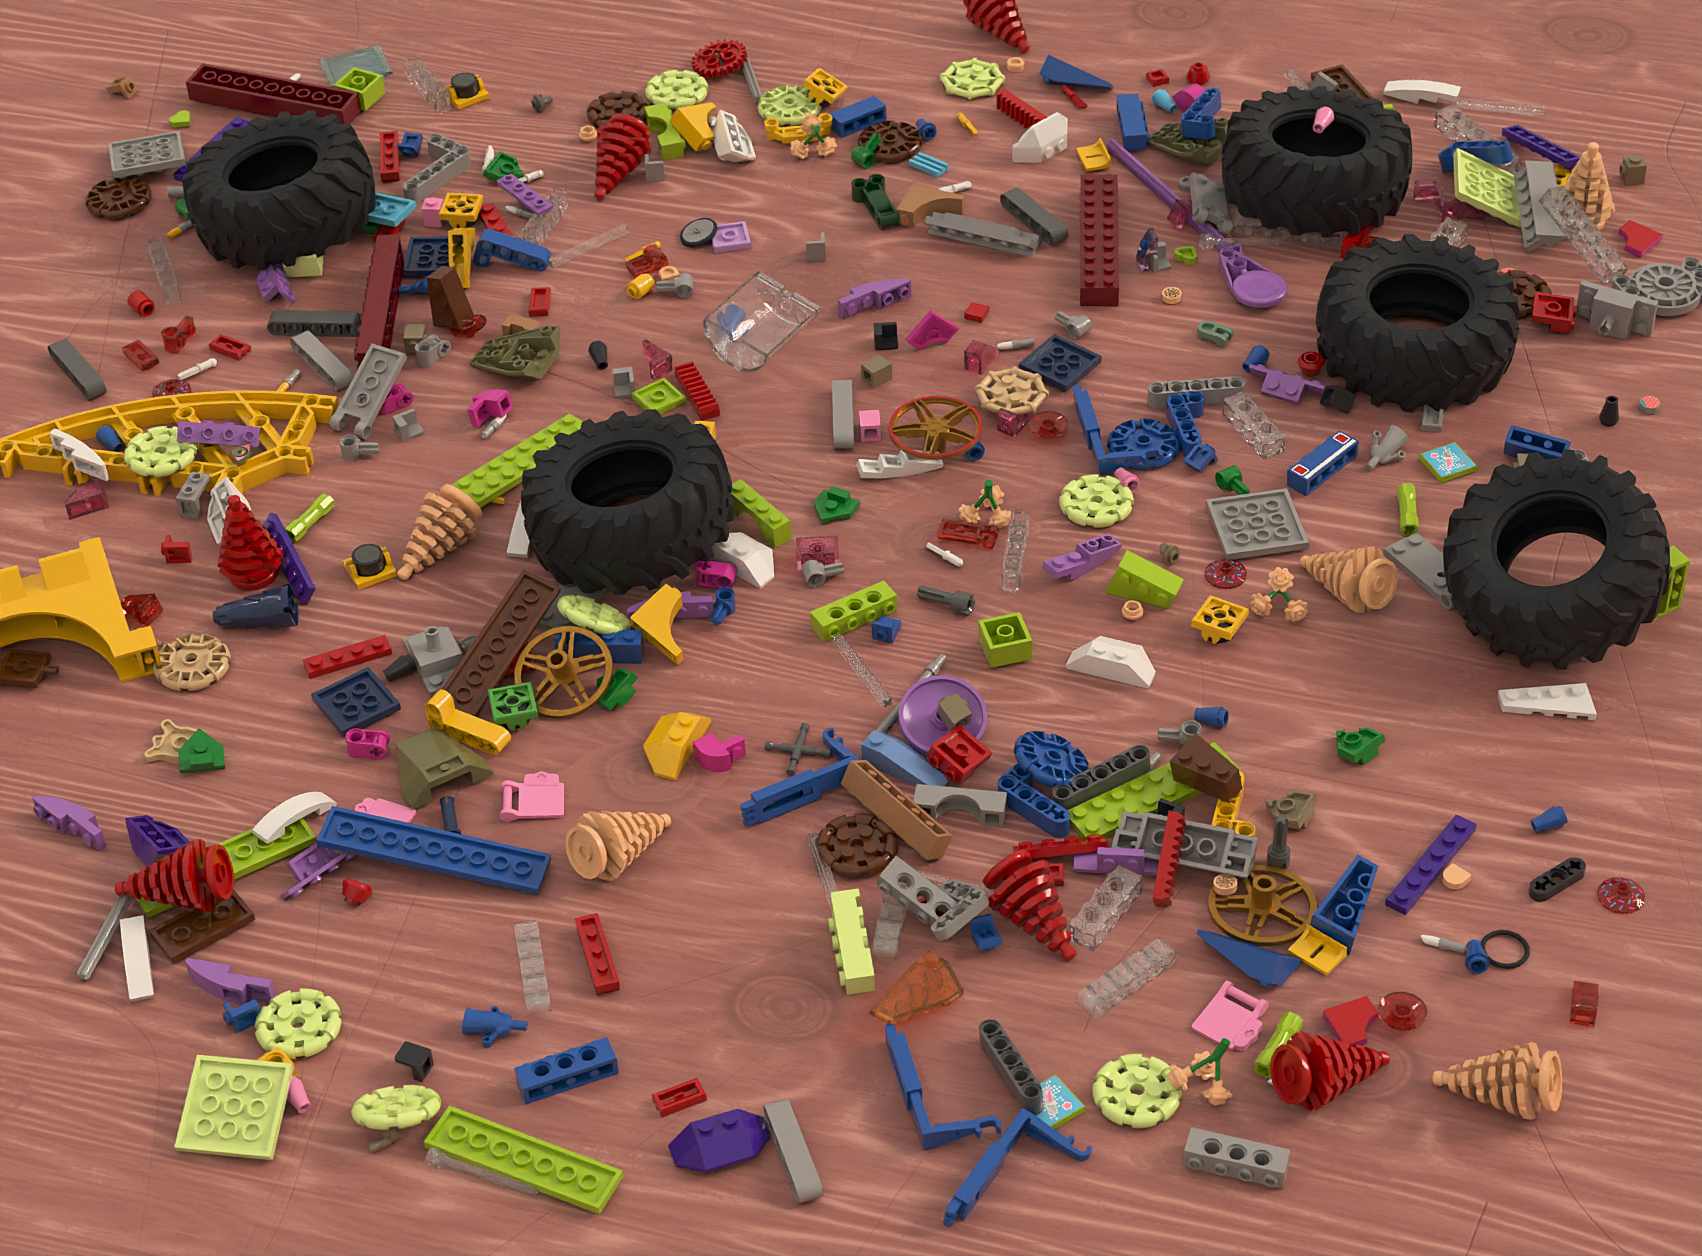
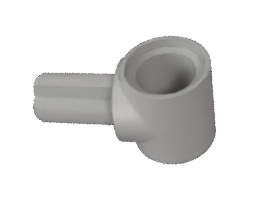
[656,273,693,298]
[1055,311,1092,339]
[339,435,380,462]
[801,560,844,588]
[1158,721,1201,747]

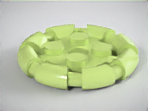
[645,70,708,110]
[758,85,821,126]
[124,426,197,478]
[1059,474,1134,528]
[557,595,631,634]
[255,988,342,1059]
[1092,1054,1182,1128]
[351,1085,441,1130]

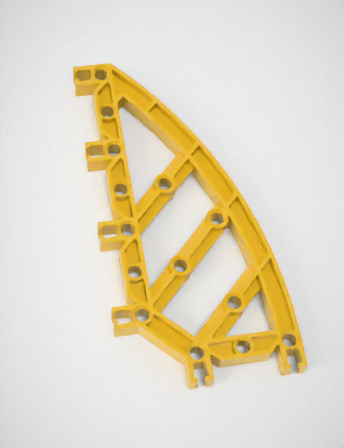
[0,391,339,496]

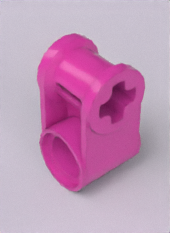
[378,382,413,415]
[695,561,737,589]
[346,728,390,759]

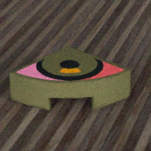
[230,444,251,467]

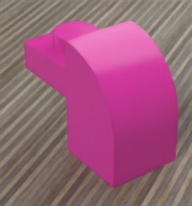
[1172,84,1205,112]
[467,389,513,427]
[693,733,746,772]

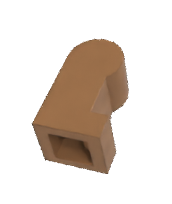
[502,314,539,336]

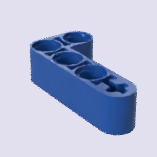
[1181,88,1222,139]
[1438,140,1513,173]
[473,229,551,271]
[1166,391,1204,457]
[998,763,1070,838]

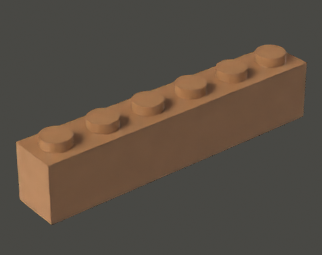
[840,760,953,860]

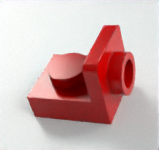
[161,535,192,563]

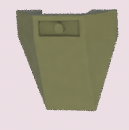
[1146,117,1230,165]
[470,325,560,380]
[395,727,493,810]

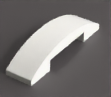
[252,792,337,844]

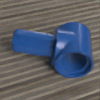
[710,587,736,626]

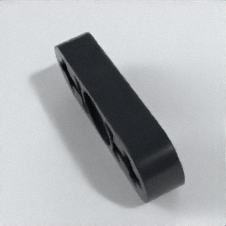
[1529,857,1586,902]

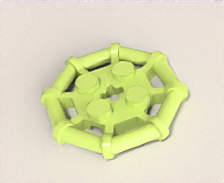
[939,58,1006,100]

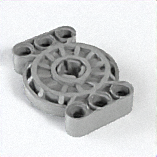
[1611,257,1702,316]

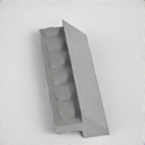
[1514,160,1565,252]
[924,212,1043,257]
[1111,811,1259,879]

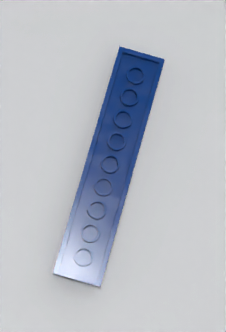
[317,806,551,895]

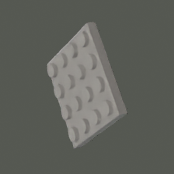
[108,131,186,179]
[1206,488,1309,560]

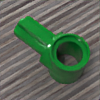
[851,133,882,169]
[1215,465,1250,495]

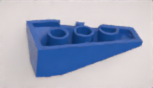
[1039,54,1113,90]

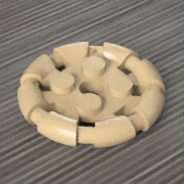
[153,634,231,691]

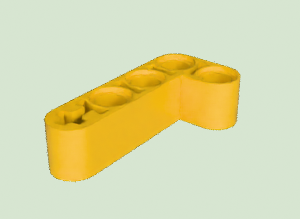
[425,689,511,756]
[1212,770,1255,837]

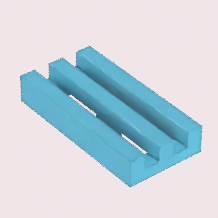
[909,152,949,178]

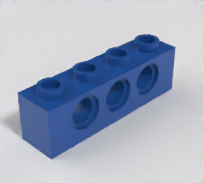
[514,1037,619,1104]

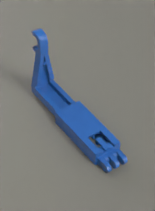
[1072,385,1164,475]
[740,728,859,826]
[885,1023,1001,1150]
[943,1108,1092,1227]

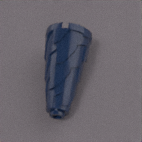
[213,584,299,628]

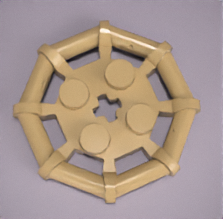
[974,366,1049,419]

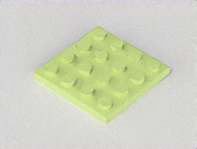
[1453,148,1521,228]
[174,1055,294,1160]

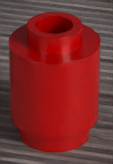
[128,290,155,316]

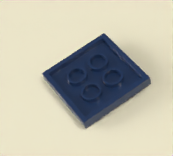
[403,236,449,277]
[1019,334,1102,392]
[311,667,401,737]

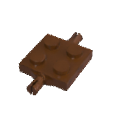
[0,649,59,688]

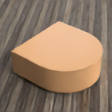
[659,266,679,281]
[1442,863,1472,890]

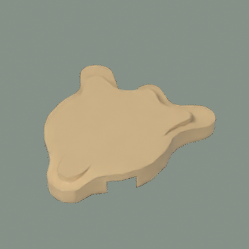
[144,719,197,764]

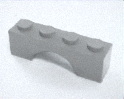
[913,784,1007,828]

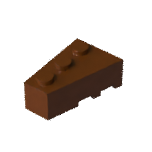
[427,266,475,329]
[1170,733,1242,803]

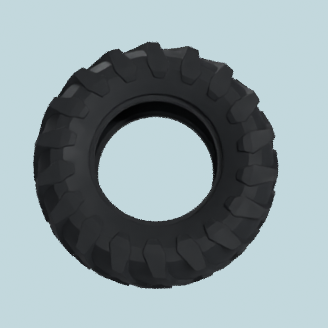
[1221,86,1413,238]
[182,110,376,270]
[1316,234,1519,412]
[521,409,734,595]
[1443,449,1670,670]

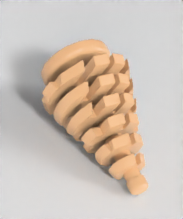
[1559,142,1615,234]
[397,484,483,580]
[1300,547,1398,613]
[565,811,671,881]
[1432,1042,1562,1120]

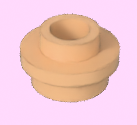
[579,126,597,142]
[1122,600,1143,620]

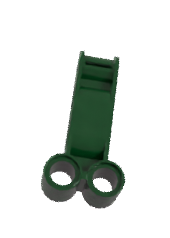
[851,174,899,230]

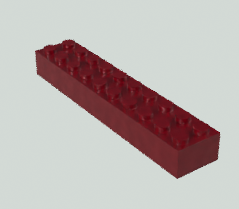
[186,63,361,124]
[1080,174,1119,306]
[354,235,404,370]

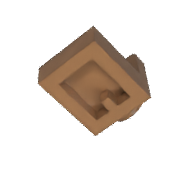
[106,75,138,99]

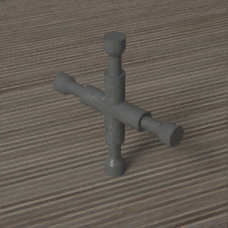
[765,723,831,776]

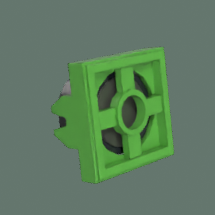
[488,682,538,731]

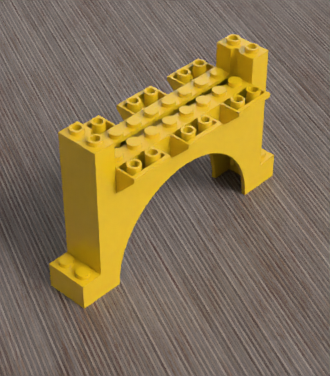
[0,537,162,683]

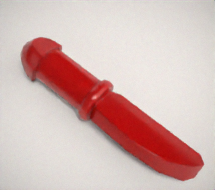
[1062,86,1087,109]

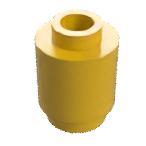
[627,273,655,299]

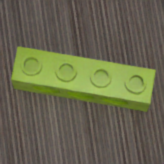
[810,581,898,642]

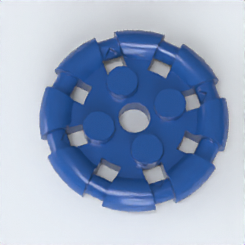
[1107,418,1180,470]
[1014,731,1090,788]

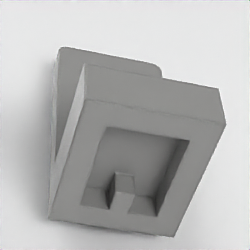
[176,472,210,519]

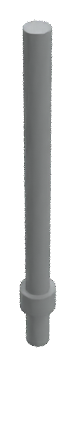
[875,654,947,732]

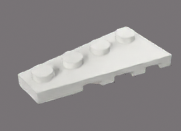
[1498,683,1597,720]

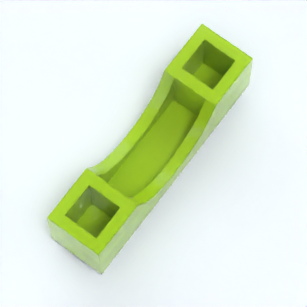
[644,103,686,161]
[729,479,792,548]

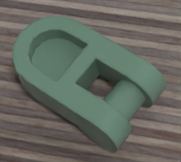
[1197,321,1234,347]

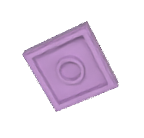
[711,221,751,253]

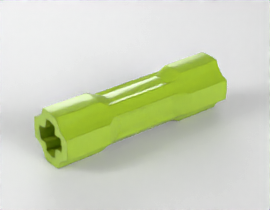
[1397,483,1419,537]
[285,493,335,544]
[1253,1011,1303,1078]

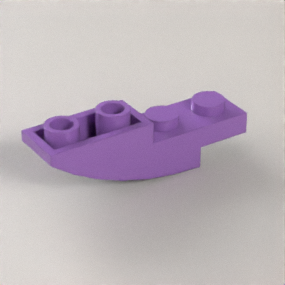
[838,279,911,319]
[1042,534,1122,581]
[627,591,713,627]
[32,795,106,851]
[185,958,276,1005]

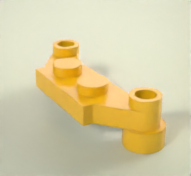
[764,113,833,144]

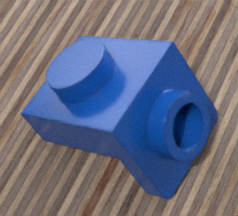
[397,132,423,157]
[969,914,1002,951]

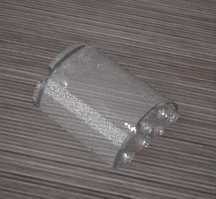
[703,271,821,372]

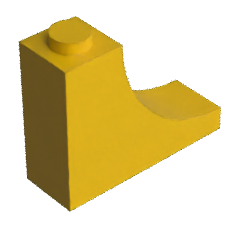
[670,102,716,151]
[448,228,475,288]
[630,584,684,666]

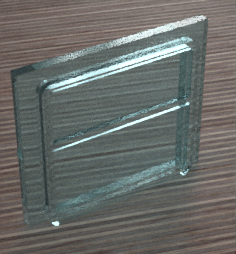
[319,45,393,88]

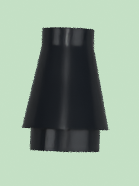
[588,341,608,370]
[1599,396,1619,427]
[383,654,417,682]

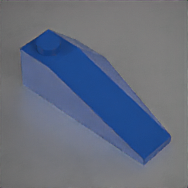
[1196,929,1301,988]

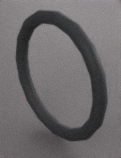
[1481,930,1530,969]

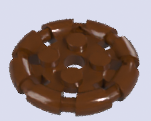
[587,91,650,127]
[858,121,923,163]
[85,176,152,220]
[1497,270,1552,317]
[816,813,899,878]

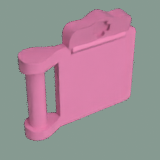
[500,771,564,822]
[355,798,417,823]
[1192,980,1269,1051]

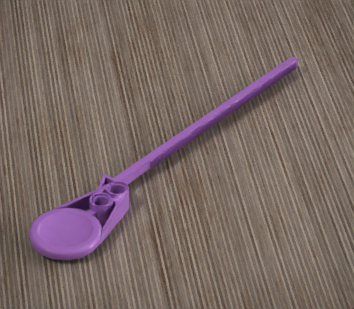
[1107,138,1287,308]

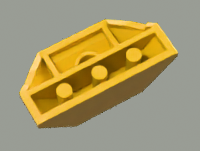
[643,712,711,781]

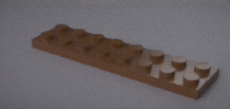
[442,569,561,717]

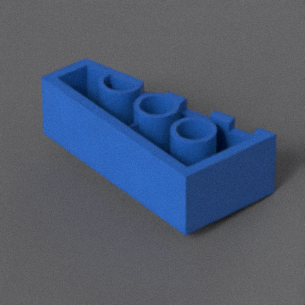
[1310,855,1378,955]

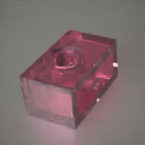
[796,536,839,570]

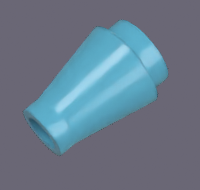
[1152,89,1177,113]

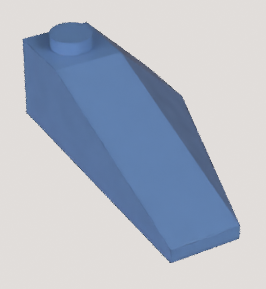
[861,731,950,787]

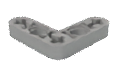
[931,879,989,941]

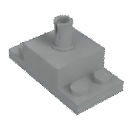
[1576,280,1658,340]
[403,626,462,698]

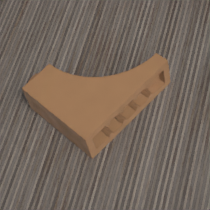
[896,184,965,228]

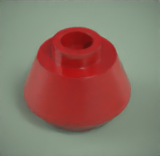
[1186,62,1210,85]
[1297,351,1325,377]
[342,878,372,906]

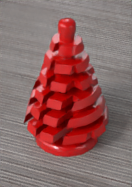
[963,0,1030,53]
[594,113,651,200]
[217,495,283,591]
[114,838,234,912]
[982,849,1077,961]
[1270,1032,1390,1111]

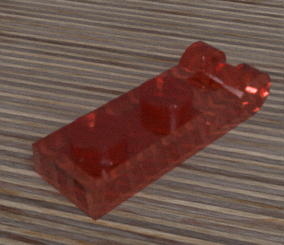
[938,519,999,549]

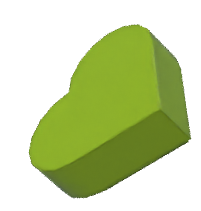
[169,110,191,128]
[1174,246,1197,265]

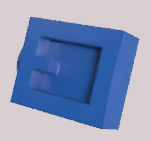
[1183,442,1218,473]
[872,616,901,644]
[222,999,261,1033]

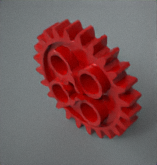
[691,39,748,79]

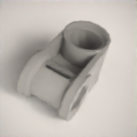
[415,334,451,368]

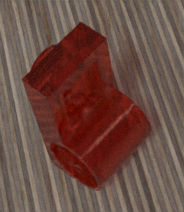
[626,244,668,278]
[161,315,196,355]

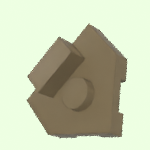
[1266,790,1318,830]

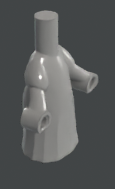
[1365,425,1409,471]

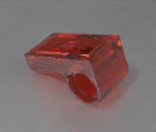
[120,594,163,626]
[1569,981,1599,1027]

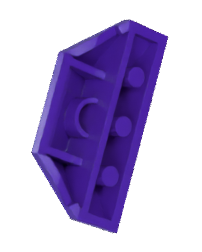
[125,815,190,866]
[668,1109,771,1173]

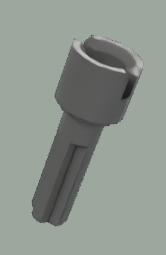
[917,586,976,615]
[1266,815,1291,869]

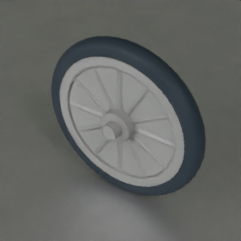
[680,218,718,247]

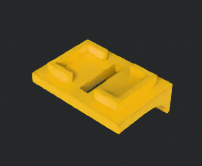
[1076,138,1111,172]
[1287,924,1347,976]

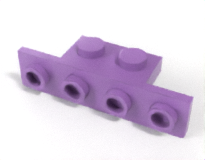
[497,174,553,218]
[255,263,296,304]
[1249,364,1326,404]
[177,420,260,447]
[281,842,356,898]
[1074,847,1159,875]

